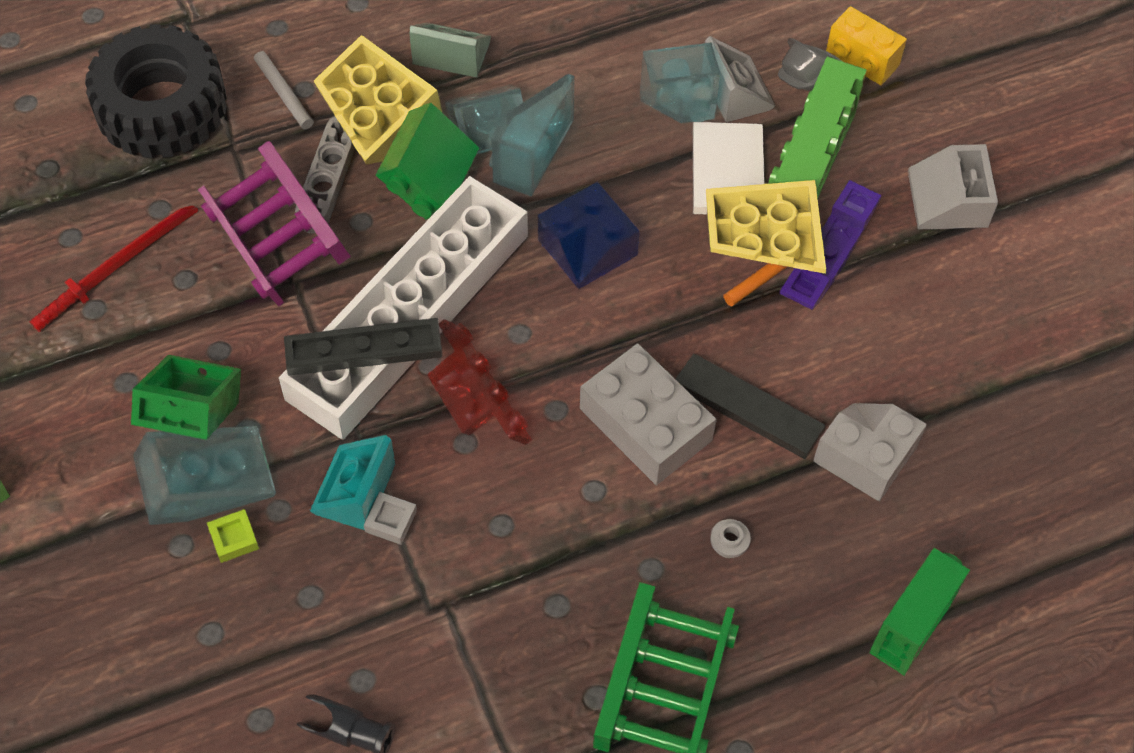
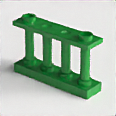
[593,582,739,753]

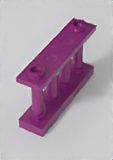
[198,141,351,307]

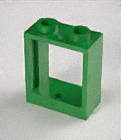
[131,355,241,440]
[869,548,970,676]

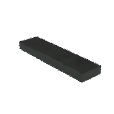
[284,318,443,376]
[675,353,825,460]

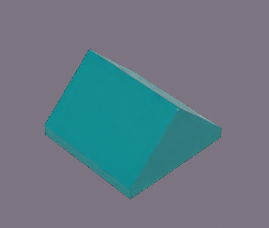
[310,435,396,530]

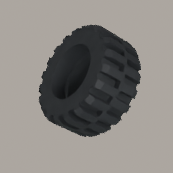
[85,24,227,159]

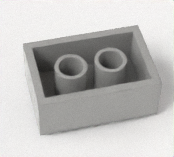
[580,343,716,486]

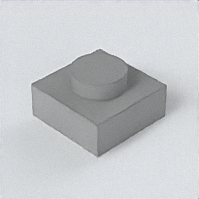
[364,492,417,545]

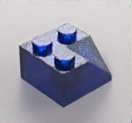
[538,182,640,289]

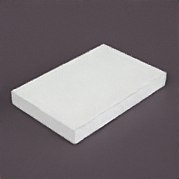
[693,122,764,214]

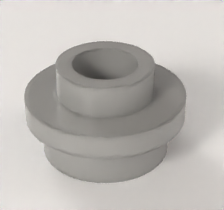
[710,519,751,558]

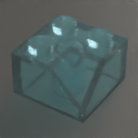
[640,42,720,123]

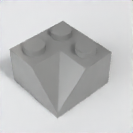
[813,403,927,502]

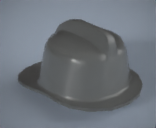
[778,38,841,91]

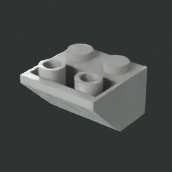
[908,144,998,229]

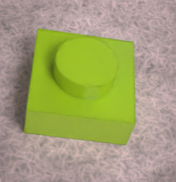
[207,509,259,563]

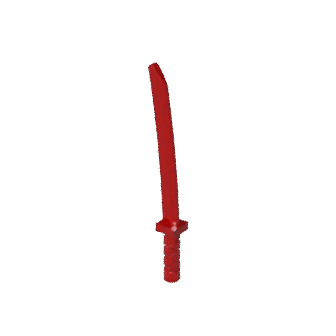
[29,205,198,332]

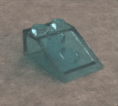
[488,74,575,197]
[133,426,276,525]

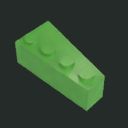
[768,57,867,199]

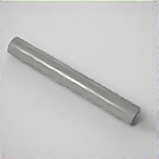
[254,51,314,129]

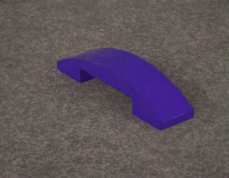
[780,180,882,310]

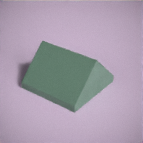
[409,22,491,78]

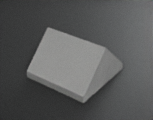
[701,36,775,122]

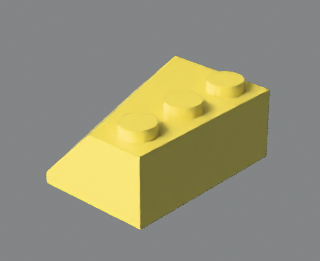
[314,35,442,164]
[706,180,826,274]

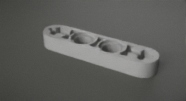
[295,116,355,233]

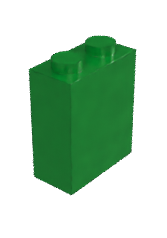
[375,102,479,220]

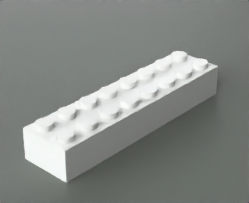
[279,176,528,440]

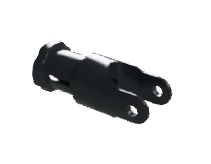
[296,694,396,753]

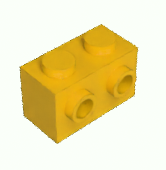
[826,6,907,86]

